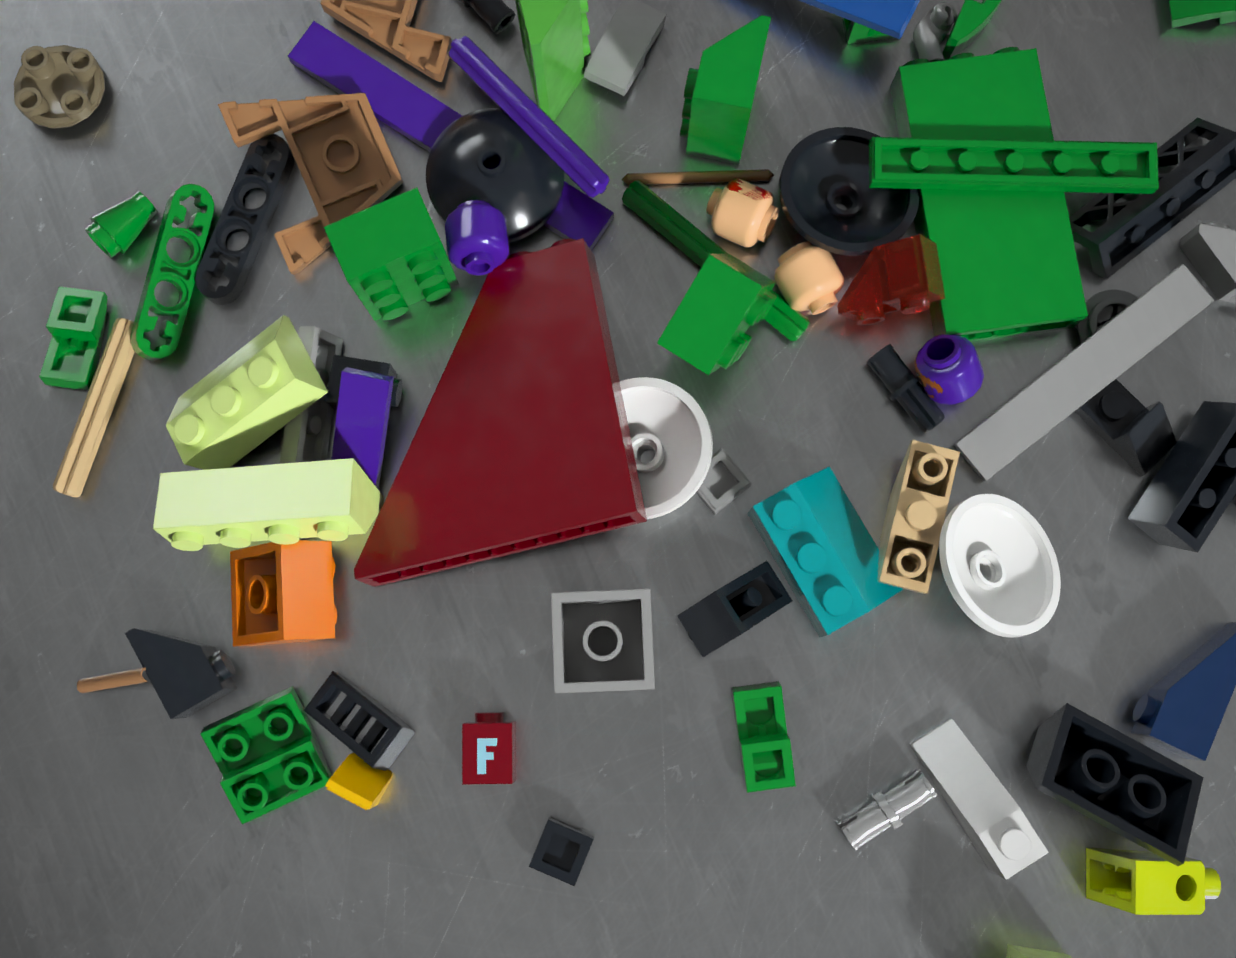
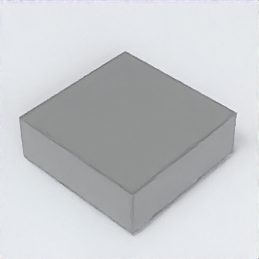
[696,448,752,515]

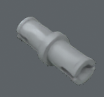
[837,769,938,851]

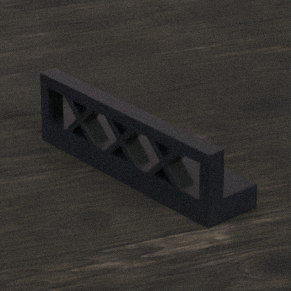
[1069,117,1236,279]

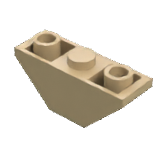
[878,440,960,594]

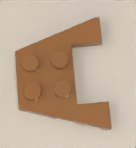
[320,0,452,82]
[218,93,403,275]

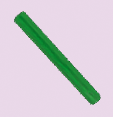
[622,180,810,341]

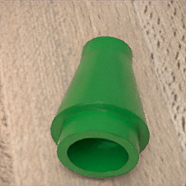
[85,191,158,258]

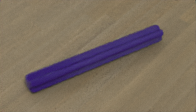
[449,36,610,198]

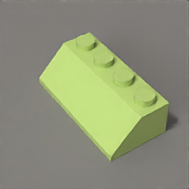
[153,458,384,551]

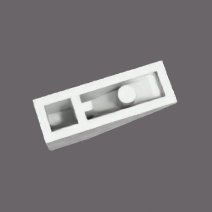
[910,719,1049,880]

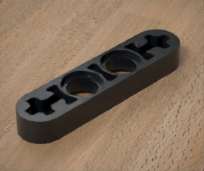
[195,134,295,305]

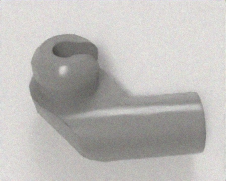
[913,2,957,62]

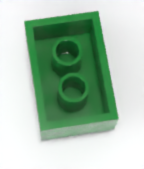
[324,187,459,321]
[657,253,777,375]

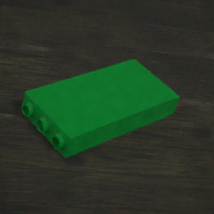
[890,47,1088,342]

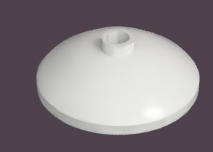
[620,377,713,519]
[939,494,1061,638]

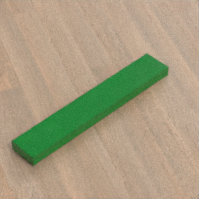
[869,137,1159,194]

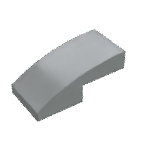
[584,0,667,96]

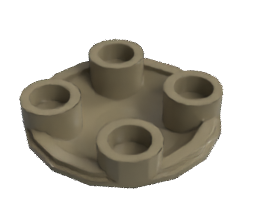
[13,45,105,129]

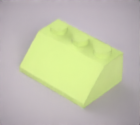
[166,315,328,470]

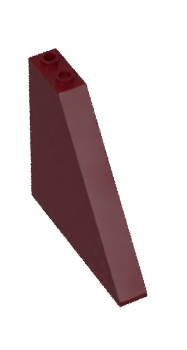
[354,238,647,587]

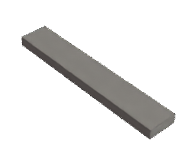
[953,264,1215,481]

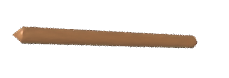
[621,169,774,185]

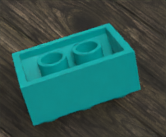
[747,466,903,637]

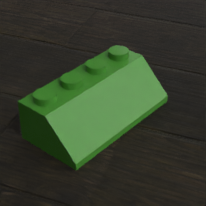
[515,0,591,122]

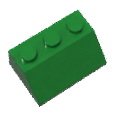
[680,15,771,165]

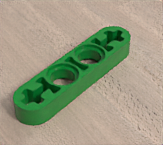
[130,184,214,360]

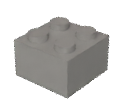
[551,589,655,694]

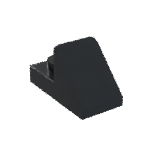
[1074,379,1177,476]

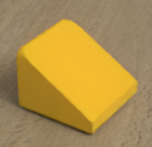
[325,752,393,810]

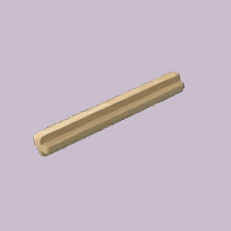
[53,318,135,497]

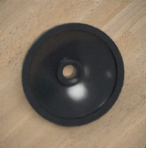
[426,108,565,242]
[779,127,920,256]

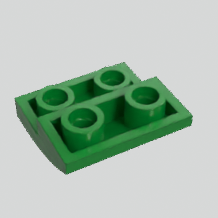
[200,686,332,824]

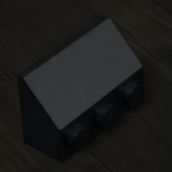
[1026,703,1204,867]

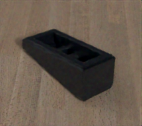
[304,671,415,771]

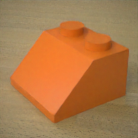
[230,540,337,647]

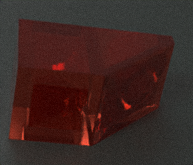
[837,234,945,325]

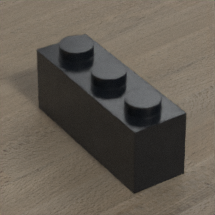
[1128,401,1236,553]

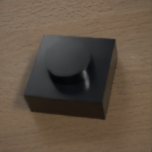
[529,818,594,886]

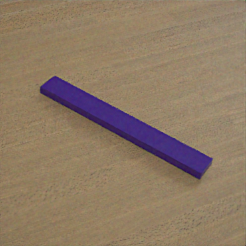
[288,21,614,251]

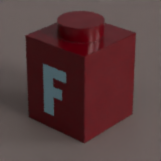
[462,712,516,785]

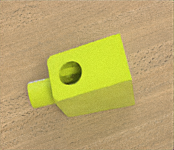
[1086,848,1221,915]

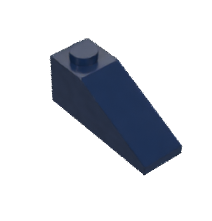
[1131,622,1236,761]

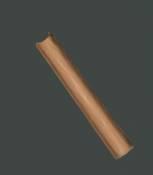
[77,667,147,693]

